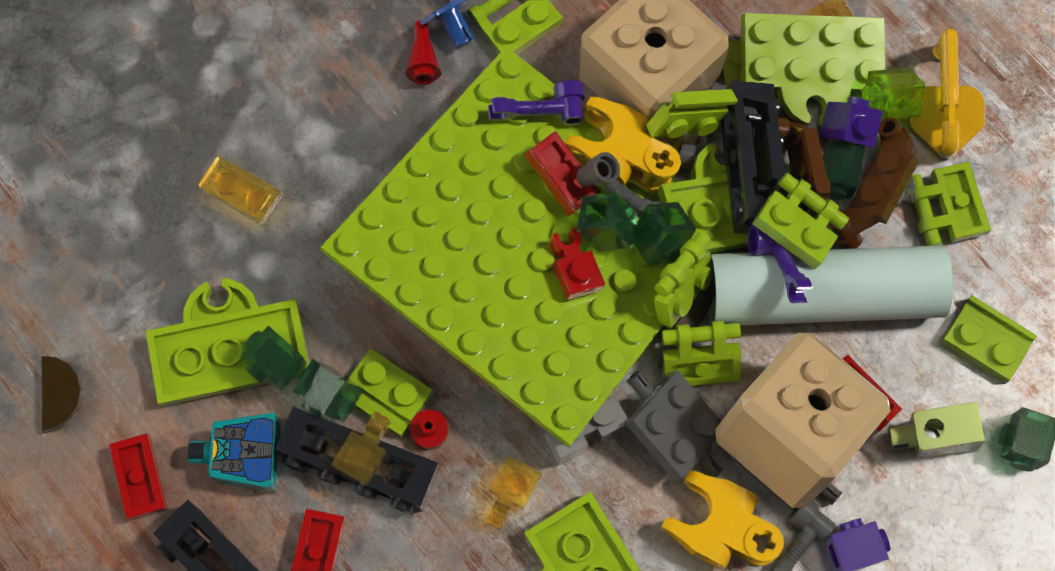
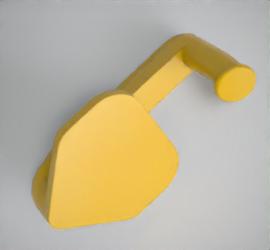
[909,28,985,160]

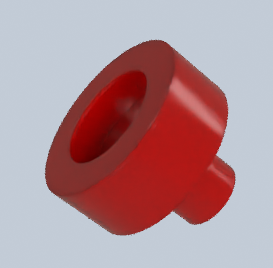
[410,409,449,450]

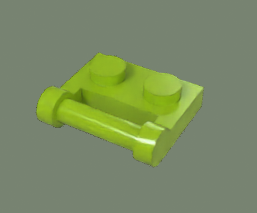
[467,0,563,55]

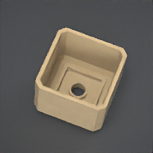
[579,0,729,139]
[715,333,891,508]

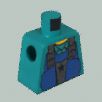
[188,413,281,493]

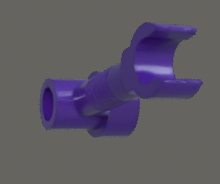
[487,80,585,125]
[747,225,812,303]

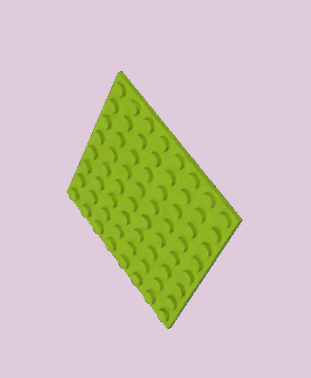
[320,46,720,448]

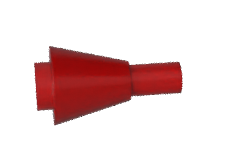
[405,20,442,85]

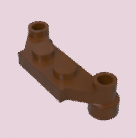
[778,117,830,228]
[828,117,919,249]

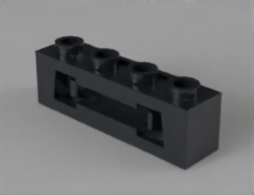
[721,81,788,234]
[275,407,440,514]
[153,500,260,571]

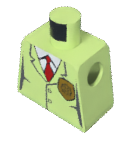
[889,401,985,458]

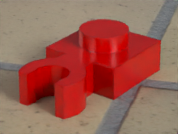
[549,228,606,300]

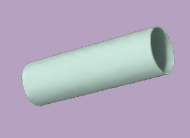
[708,245,953,326]

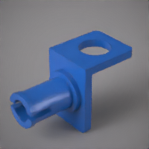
[420,0,476,49]

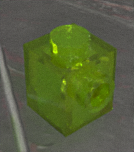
[862,67,925,121]

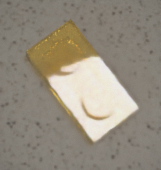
[198,155,283,226]

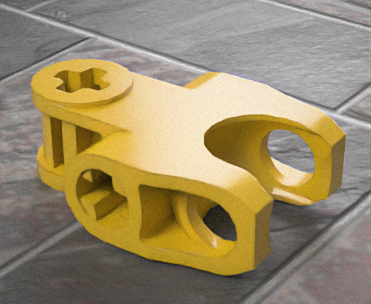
[565,97,681,193]
[660,470,784,570]

